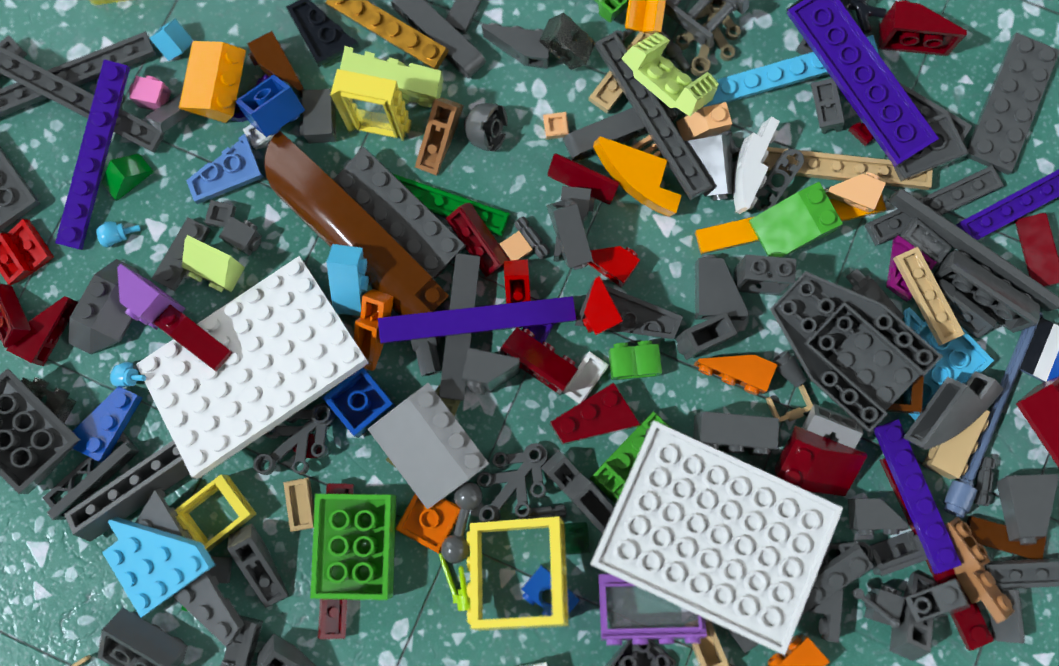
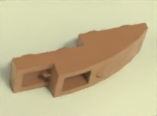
[945,516,1015,623]

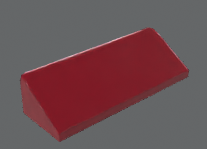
[548,153,619,205]
[446,202,509,277]
[1015,213,1059,287]
[0,284,31,348]

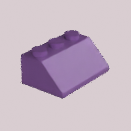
[117,264,186,330]

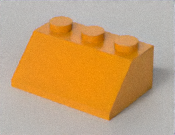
[179,41,246,123]

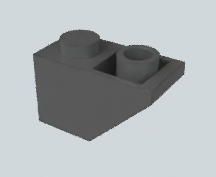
[848,498,908,535]
[905,579,971,623]

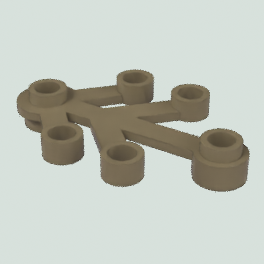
[675,0,741,77]

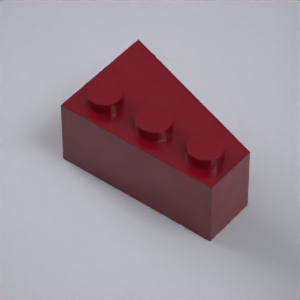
[550,383,640,445]

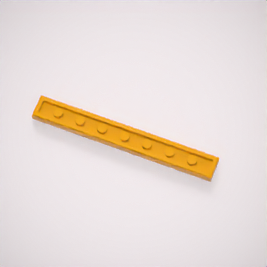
[695,193,887,255]

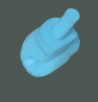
[96,221,141,247]
[110,362,146,387]

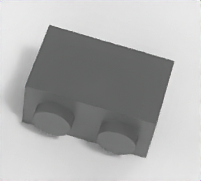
[299,89,337,144]

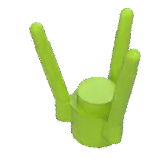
[439,553,483,611]

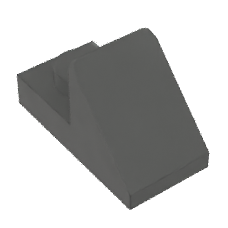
[809,589,843,643]

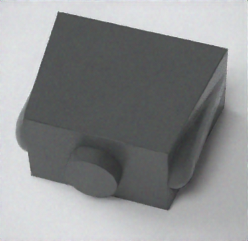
[675,312,738,360]

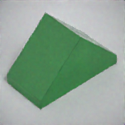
[101,153,154,201]

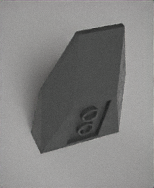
[770,271,943,432]

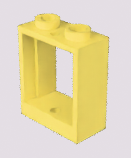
[175,474,257,552]

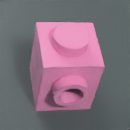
[129,76,171,110]

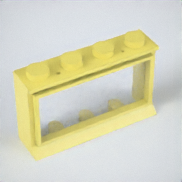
[330,69,411,141]

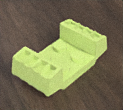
[621,32,719,116]

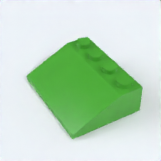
[310,494,396,600]

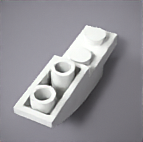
[733,117,780,214]

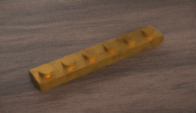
[325,0,449,70]

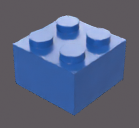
[235,74,305,138]
[322,367,396,438]

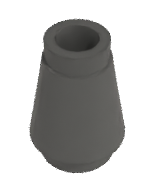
[772,350,807,388]

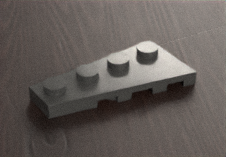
[575,281,683,339]

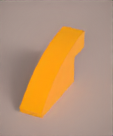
[593,136,682,217]

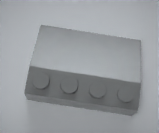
[368,383,489,509]

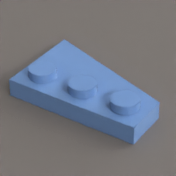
[186,134,263,204]

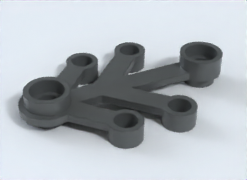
[253,403,336,475]
[477,443,548,522]

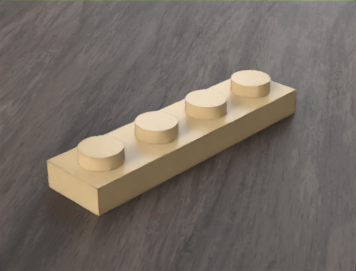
[589,32,654,114]
[893,247,964,346]

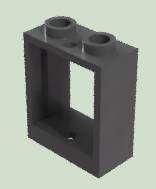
[734,254,796,296]

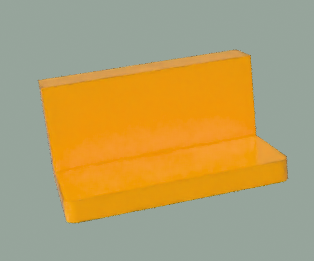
[625,0,666,34]

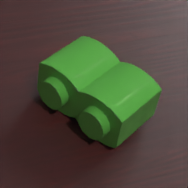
[608,340,662,380]

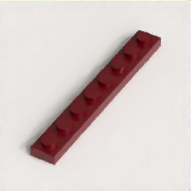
[879,458,994,651]

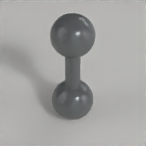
[441,482,482,564]

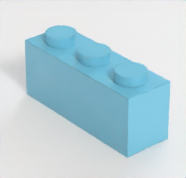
[327,244,369,316]

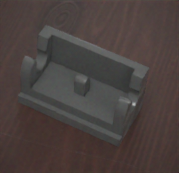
[811,78,844,134]
[869,531,928,576]
[220,615,263,666]

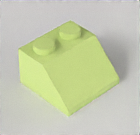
[182,235,245,293]

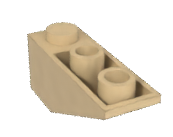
[922,410,990,479]

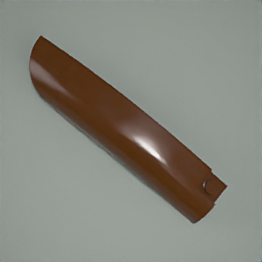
[265,131,449,316]

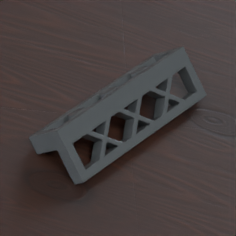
[43,432,140,520]

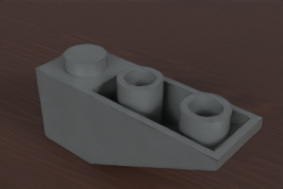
[482,23,552,69]

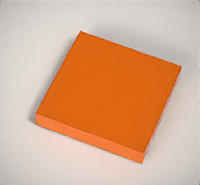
[395,494,460,554]

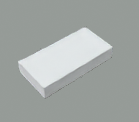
[563,351,609,404]

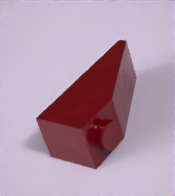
[7,296,78,366]
[154,304,233,371]

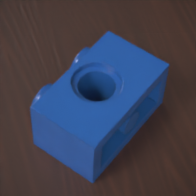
[521,564,580,616]

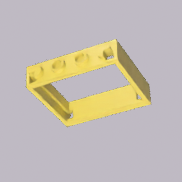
[467,517,569,631]

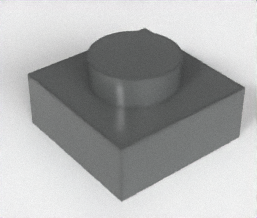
[204,200,236,229]

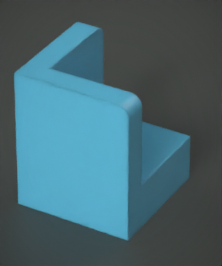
[150,18,193,61]

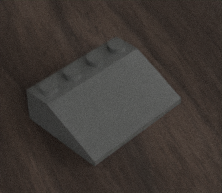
[0,368,80,494]

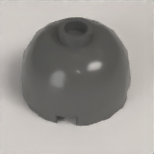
[464,103,508,151]

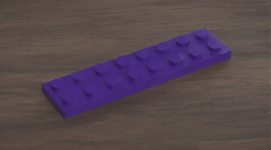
[787,0,939,167]

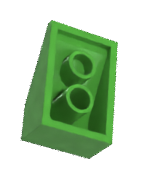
[749,182,843,257]

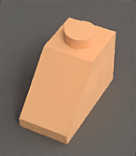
[676,102,732,141]
[825,173,886,213]

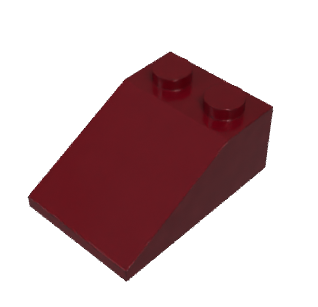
[878,0,967,56]
[775,426,867,496]

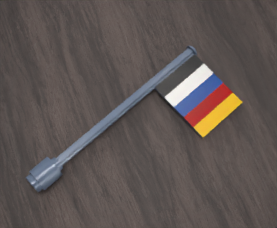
[943,312,1059,518]

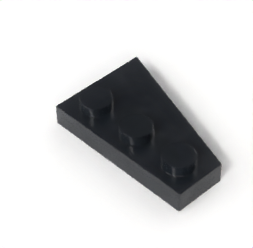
[286,0,359,67]

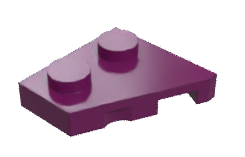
[886,235,937,302]

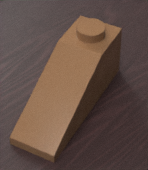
[415,97,464,175]

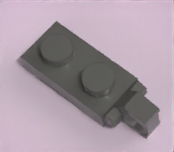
[846,268,905,319]

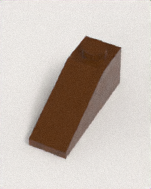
[247,31,304,98]

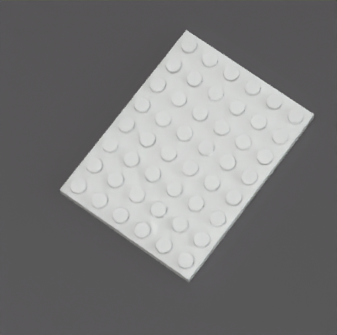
[136,256,369,480]
[590,421,843,655]

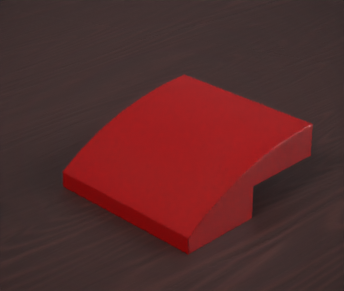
[0,219,54,285]

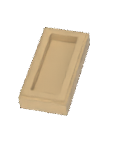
[283,478,314,532]

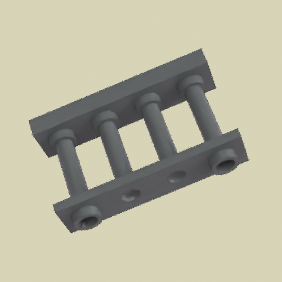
[664,0,749,49]

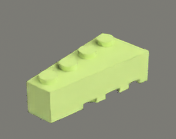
[340,46,444,107]

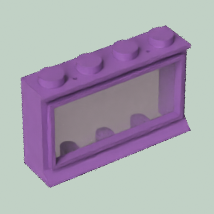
[599,574,707,646]

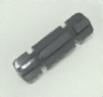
[514,216,550,259]
[974,457,995,506]
[518,505,567,520]

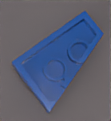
[73,386,142,463]

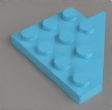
[903,307,994,421]
[102,517,215,618]

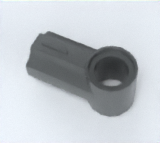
[411,338,442,377]

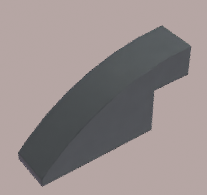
[903,371,1004,450]
[541,450,614,534]

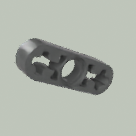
[754,149,804,212]

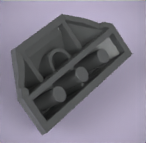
[69,259,140,354]

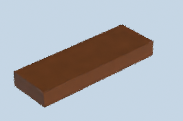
[967,516,1047,559]

